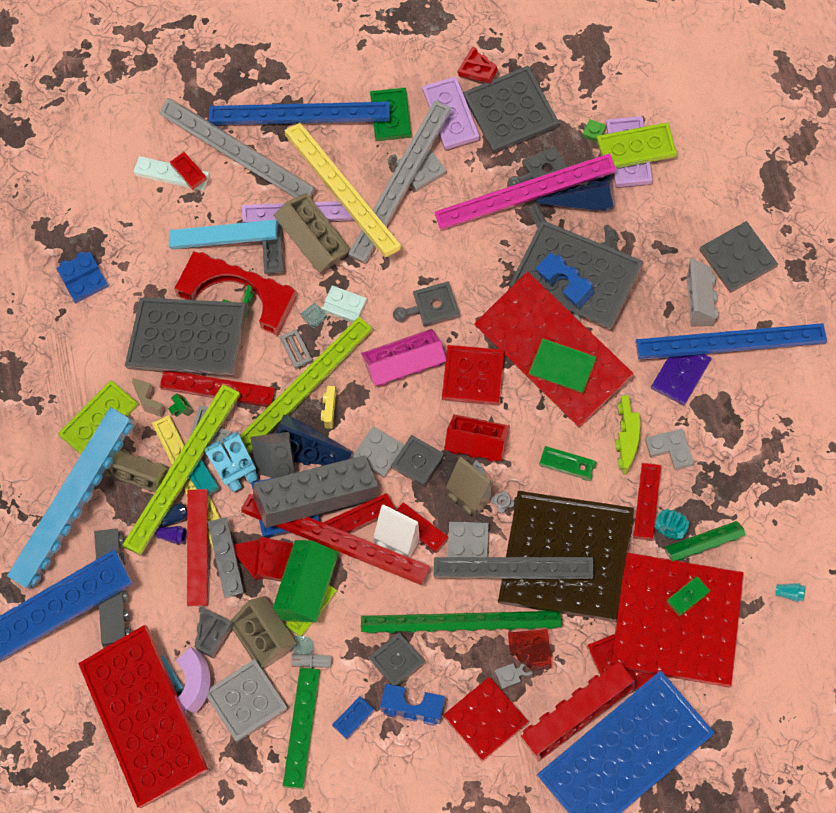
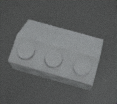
[687,259,718,327]

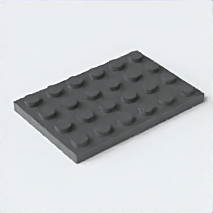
[509,220,644,329]
[125,297,248,375]

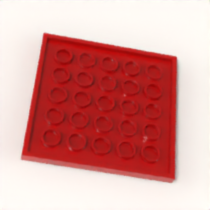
[611,552,744,688]

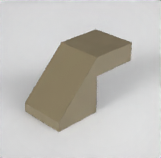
[132,378,165,417]

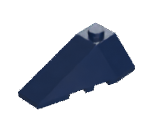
[537,174,615,211]
[276,415,352,466]

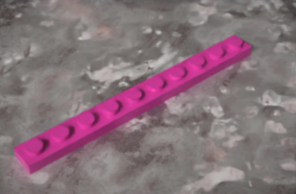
[434,153,616,231]

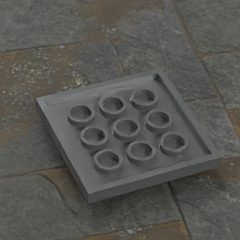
[463,66,559,153]

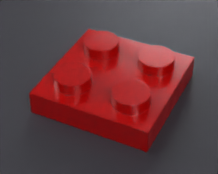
[254,537,293,582]

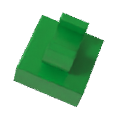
[168,393,194,417]

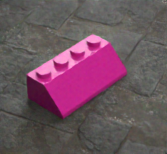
[361,329,446,386]

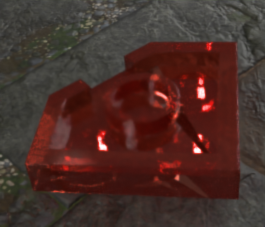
[508,629,552,670]

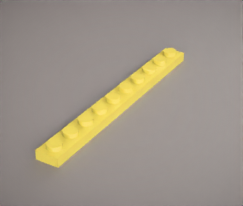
[285,123,401,258]

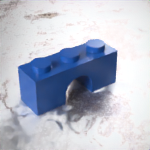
[535,252,594,309]
[380,684,445,726]

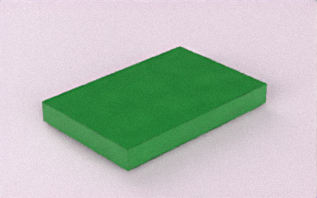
[370,87,411,142]
[529,339,597,393]

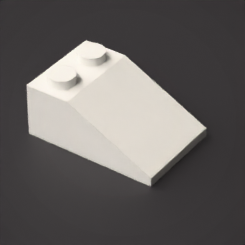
[373,505,420,558]

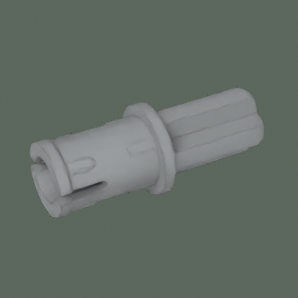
[291,653,332,669]

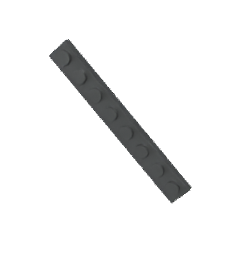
[434,557,593,579]

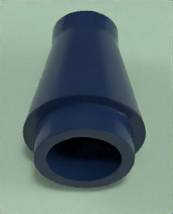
[161,502,187,527]

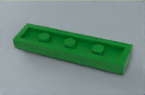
[664,521,745,562]

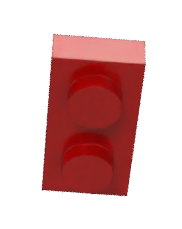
[170,152,207,190]

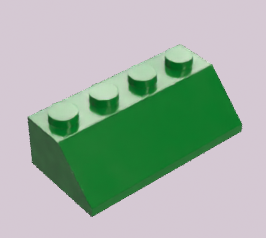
[272,540,339,622]

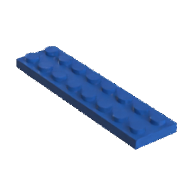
[0,549,133,661]

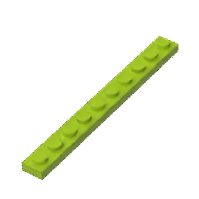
[240,317,373,455]
[122,384,240,556]

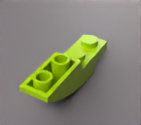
[615,395,640,475]

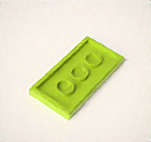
[596,122,677,168]
[58,380,139,455]

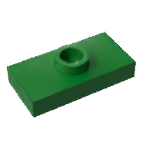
[667,576,710,617]

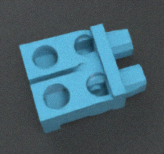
[204,431,258,492]

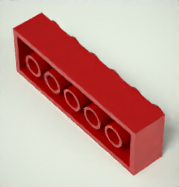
[521,662,635,762]

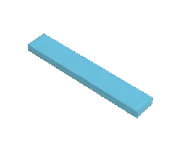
[169,220,278,249]

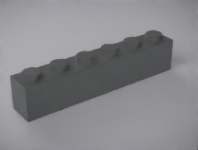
[94,528,131,648]

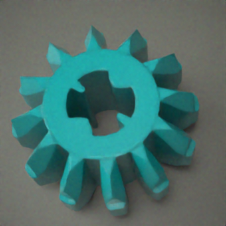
[654,509,689,540]

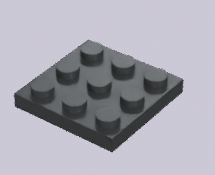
[699,221,778,293]

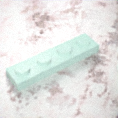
[134,156,209,191]

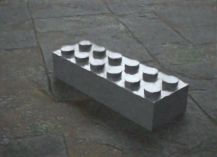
[253,455,378,528]

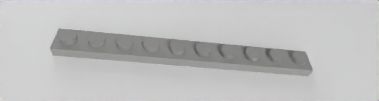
[159,98,316,198]
[348,100,451,264]

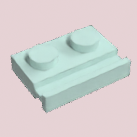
[321,286,367,323]

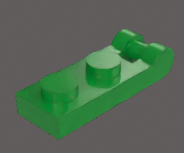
[539,446,597,481]

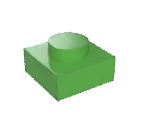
[582,119,606,142]

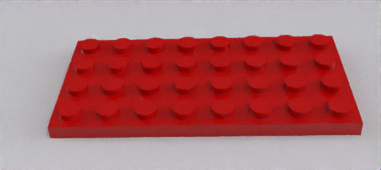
[474,271,634,428]
[78,625,209,808]

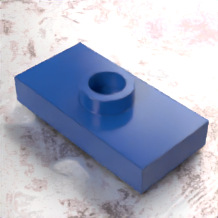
[332,696,375,740]

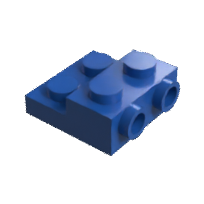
[57,251,108,304]

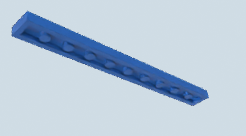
[209,102,390,125]
[635,323,827,360]

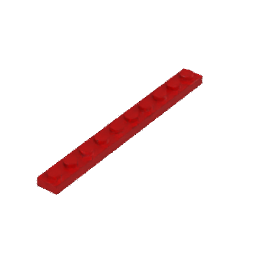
[241,494,430,585]

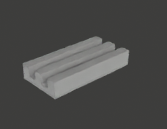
[280,329,313,370]

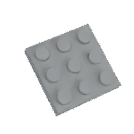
[207,659,288,743]

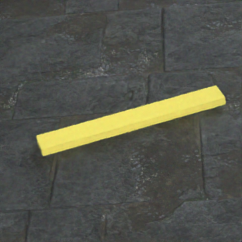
[152,415,220,549]

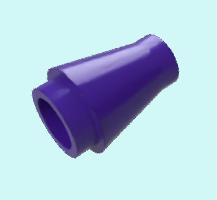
[156,526,187,545]

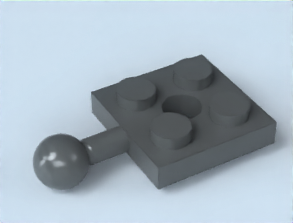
[507,146,567,187]
[393,281,460,327]

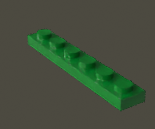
[283,667,320,790]

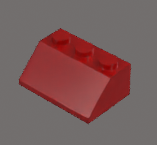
[444,414,510,462]

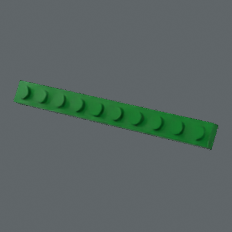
[361,611,561,634]

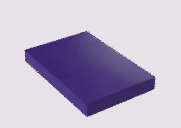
[651,354,712,406]

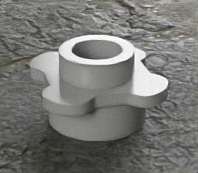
[491,491,514,513]

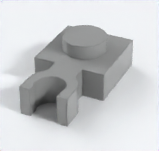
[495,662,533,690]

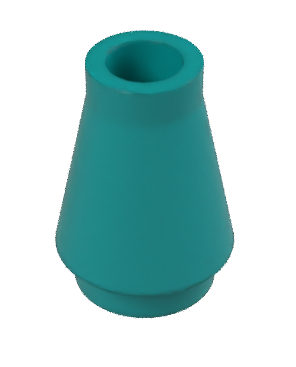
[776,583,806,602]

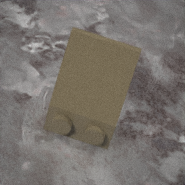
[446,457,491,517]

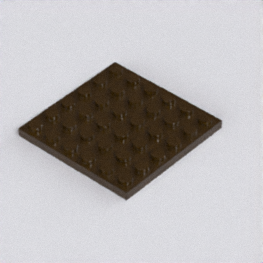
[498,491,634,622]

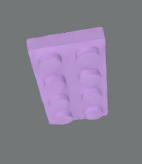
[422,76,479,150]
[606,116,653,187]

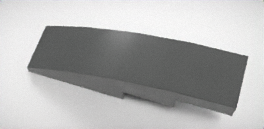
[262,223,283,274]

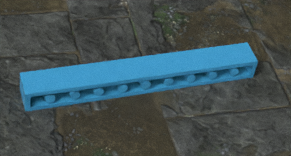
[7,407,135,589]

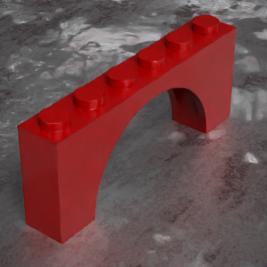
[174,251,297,336]

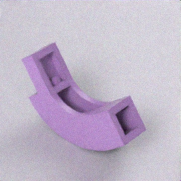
[176,647,210,715]

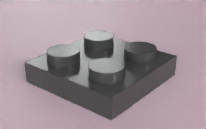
[391,435,444,487]
[368,632,425,686]

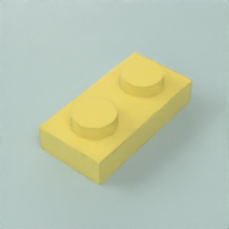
[321,386,336,429]

